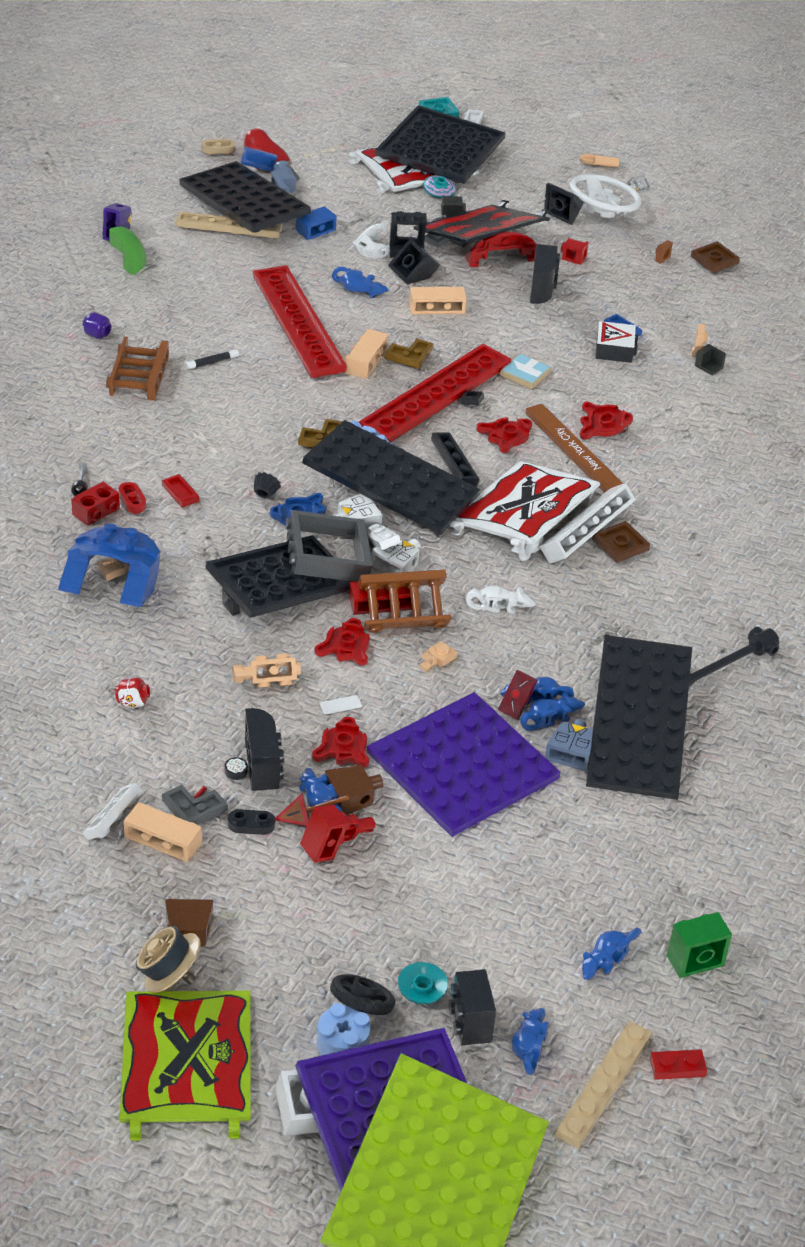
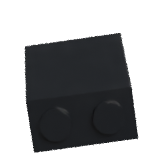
[388,238,440,285]

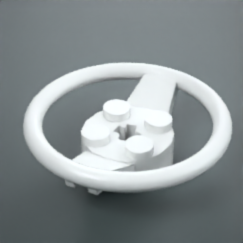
[570,174,642,218]

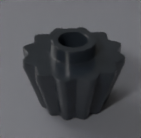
[254,472,281,499]

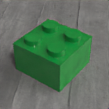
[667,912,732,978]

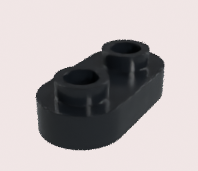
[228,809,275,835]

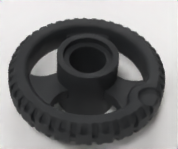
[330,974,395,1015]

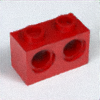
[71,481,120,526]

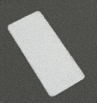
[319,695,362,715]

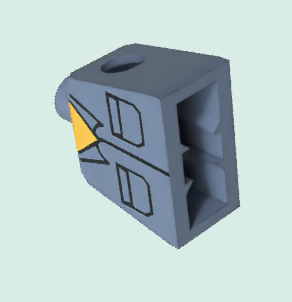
[545,719,593,771]

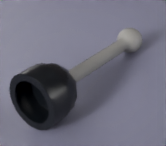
[71,462,88,496]

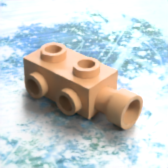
[232,653,301,688]

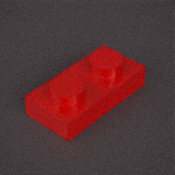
[650,1049,707,1080]

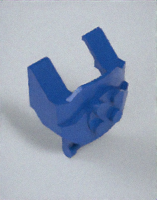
[58,523,161,607]

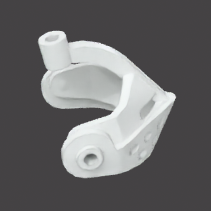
[353,220,389,258]

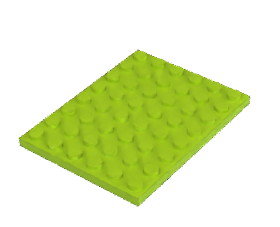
[320,1053,549,1247]

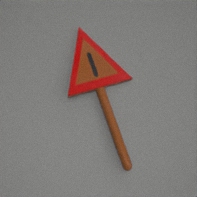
[275,793,349,826]

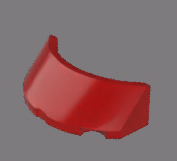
[465,232,537,267]

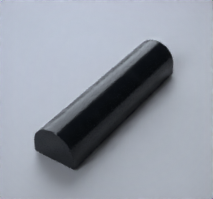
[431,432,480,487]

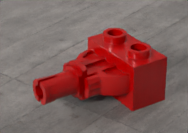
[300,804,376,863]

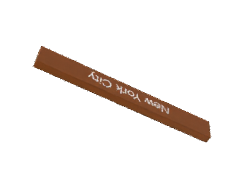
[525,403,623,493]

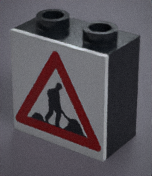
[595,321,638,363]

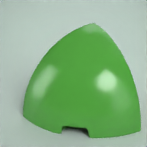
[109,227,146,275]

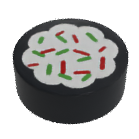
[224,757,248,780]

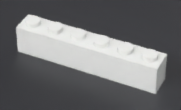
[539,483,636,564]

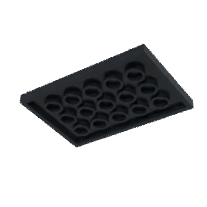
[205,535,353,618]

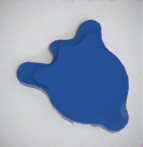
[270,493,326,526]

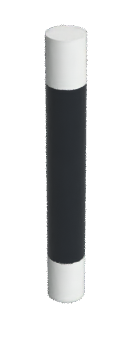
[184,349,239,370]

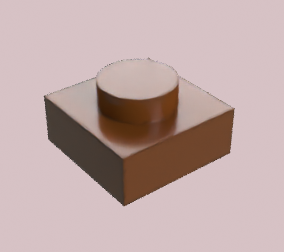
[655,240,673,264]

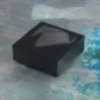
[460,390,484,405]
[222,588,240,616]

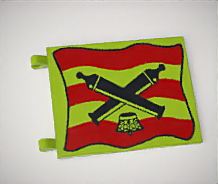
[119,990,251,1141]

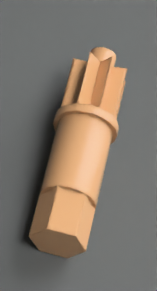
[579,153,619,168]

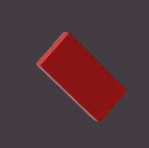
[162,474,200,508]

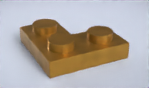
[385,338,434,369]
[298,419,343,448]

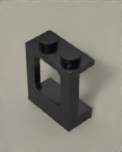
[389,211,427,258]

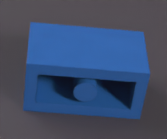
[296,206,337,240]

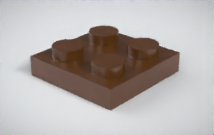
[691,241,740,273]
[592,521,650,563]

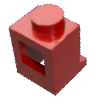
[560,238,589,265]

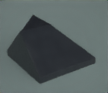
[544,182,584,225]

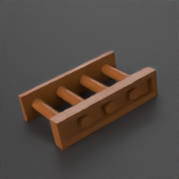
[106,336,169,401]
[358,569,452,633]

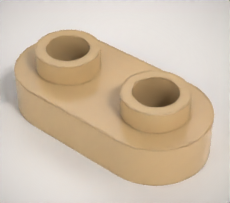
[202,139,235,155]

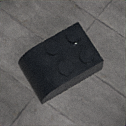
[530,244,560,304]
[245,708,284,791]

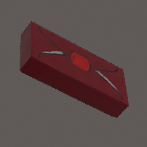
[498,670,538,720]

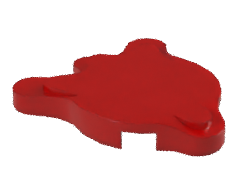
[579,401,633,440]
[476,417,532,453]
[314,618,370,666]
[312,717,370,768]

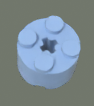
[317,1003,370,1055]

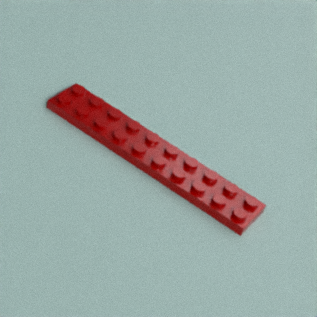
[253,265,347,378]
[359,344,511,443]

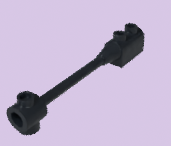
[689,626,780,687]

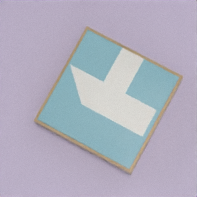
[500,353,552,389]

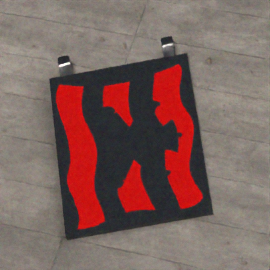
[413,200,550,243]

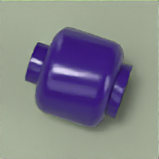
[83,312,112,339]

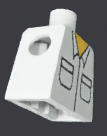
[334,494,382,531]
[371,537,420,573]

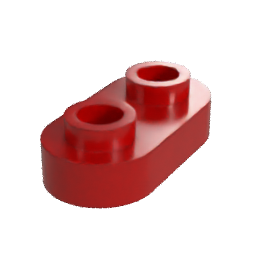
[118,482,146,514]

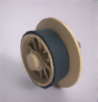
[136,926,201,993]

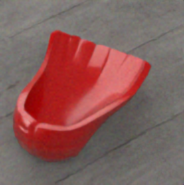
[243,128,290,169]

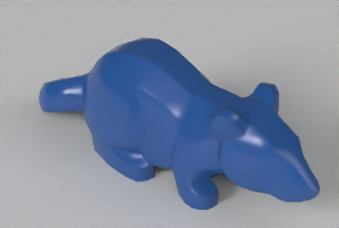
[332,267,388,298]
[500,676,574,705]
[520,692,585,731]
[299,768,343,812]
[582,927,642,980]
[512,1008,549,1076]

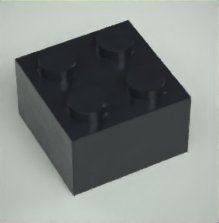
[448,969,496,1046]

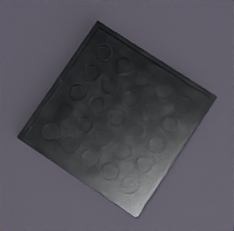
[375,105,506,184]

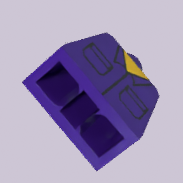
[102,203,132,241]

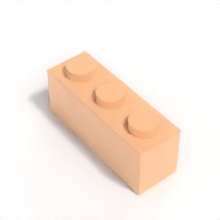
[409,287,466,314]
[345,329,388,379]
[124,802,202,862]

